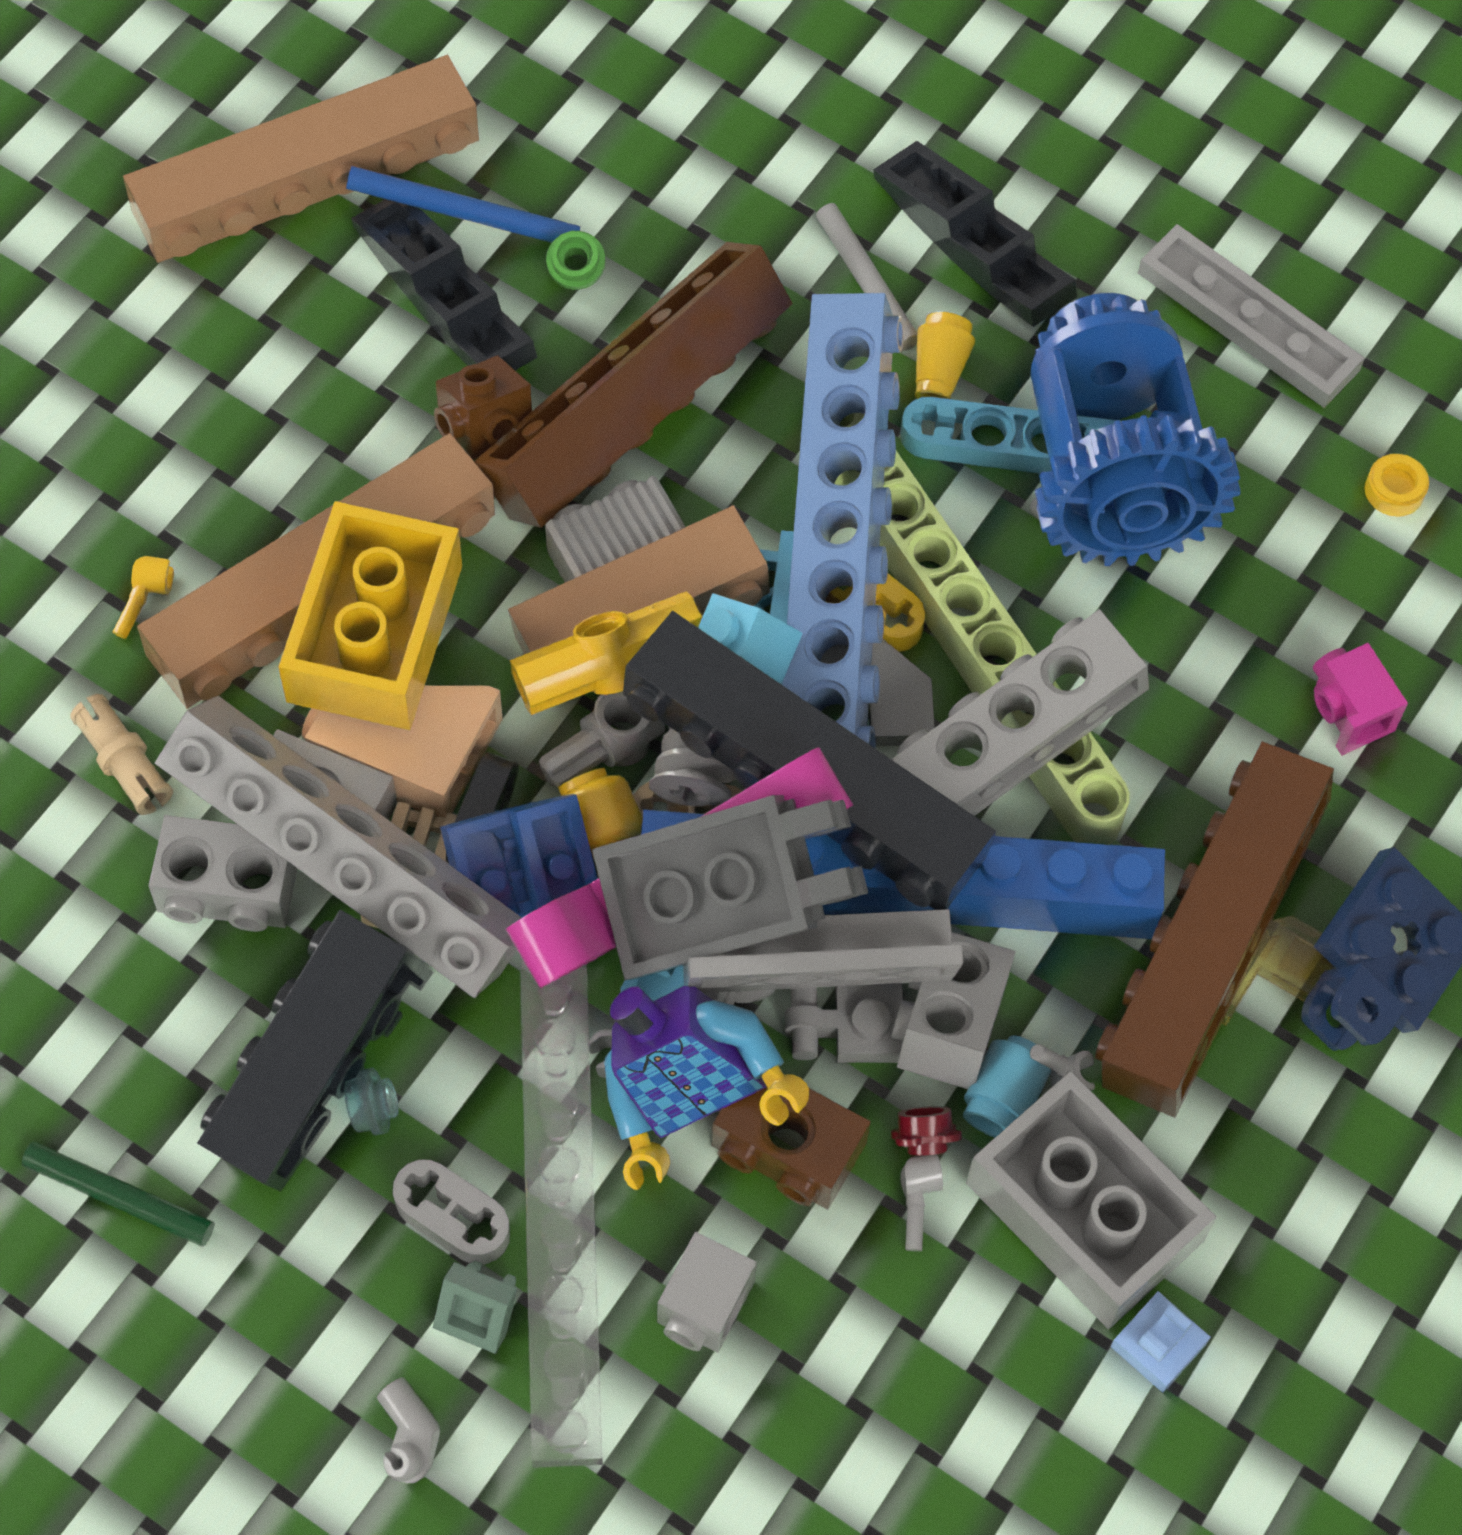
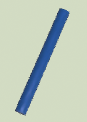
[346,166,580,243]

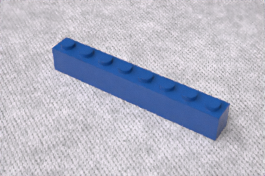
[641,810,1165,939]

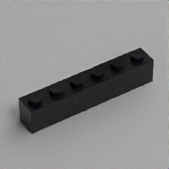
[623,610,996,910]

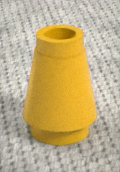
[915,312,976,399]

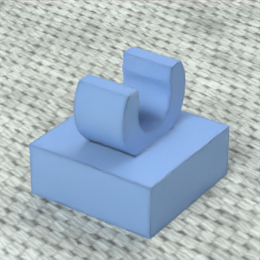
[1111,1291,1211,1393]

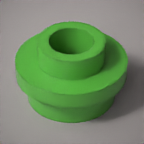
[546,231,606,290]

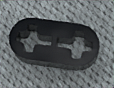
[446,752,519,863]

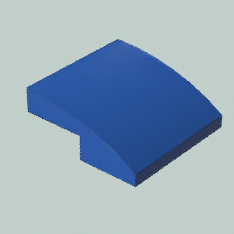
[440,794,598,918]

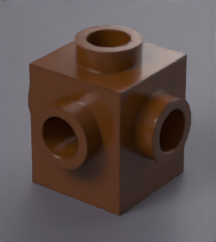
[434,355,532,460]

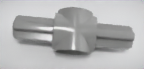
[539,691,665,788]

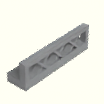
[683,909,963,993]

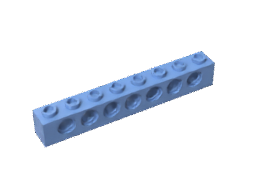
[782,293,903,749]

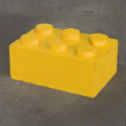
[278,501,462,731]

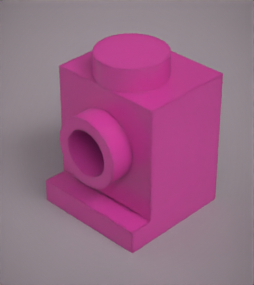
[1312,643,1408,756]

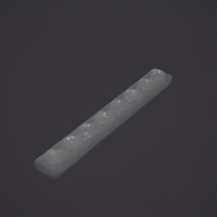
[520,955,603,1468]

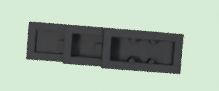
[873,141,1077,327]
[351,199,538,371]

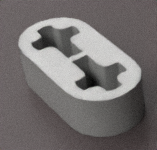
[393,1160,510,1265]

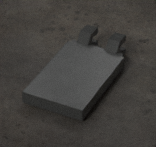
[592,795,868,980]

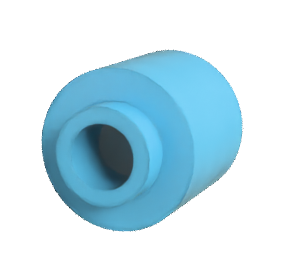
[963,1035,1051,1138]

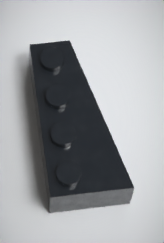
[197,910,434,1192]

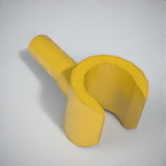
[113,556,174,639]

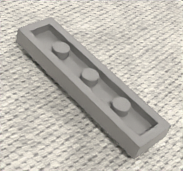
[1138,224,1365,408]

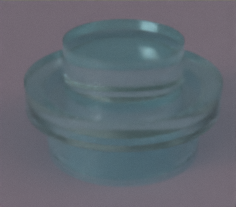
[345,1068,398,1136]

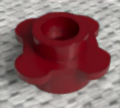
[891,1106,962,1156]

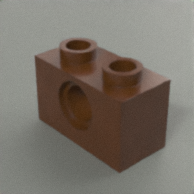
[711,1086,871,1210]

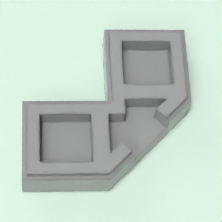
[821,639,935,746]

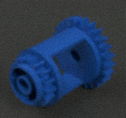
[1031,293,1241,566]

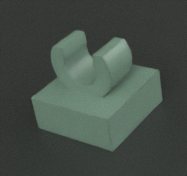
[432,1260,518,1354]

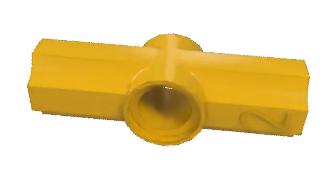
[510,591,702,715]

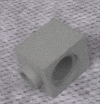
[657,1232,757,1353]

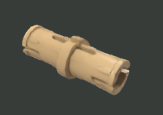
[70,694,173,815]

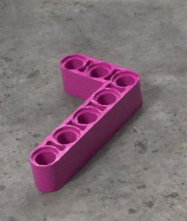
[505,747,853,988]

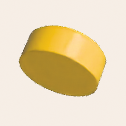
[1365,454,1429,517]

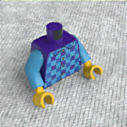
[604,986,809,1190]

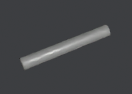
[816,203,917,351]

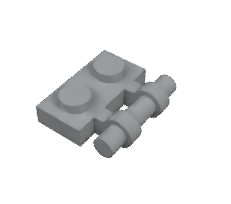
[784,983,903,1063]

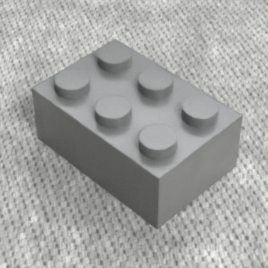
[966,1071,1217,1330]

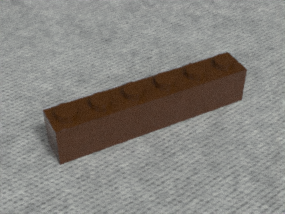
[474,242,793,527]
[1095,741,1334,1118]

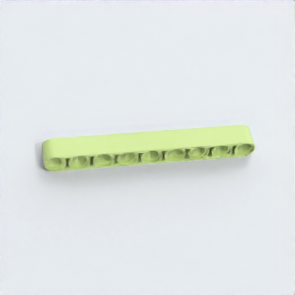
[834,413,1130,845]

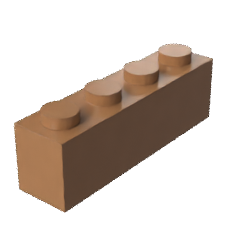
[508,505,770,655]

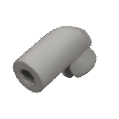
[377,1377,440,1483]

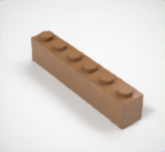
[123,54,479,263]
[137,433,495,709]

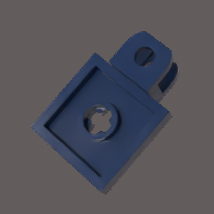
[1301,847,1462,1051]

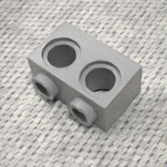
[149,815,297,931]
[891,932,1016,1089]

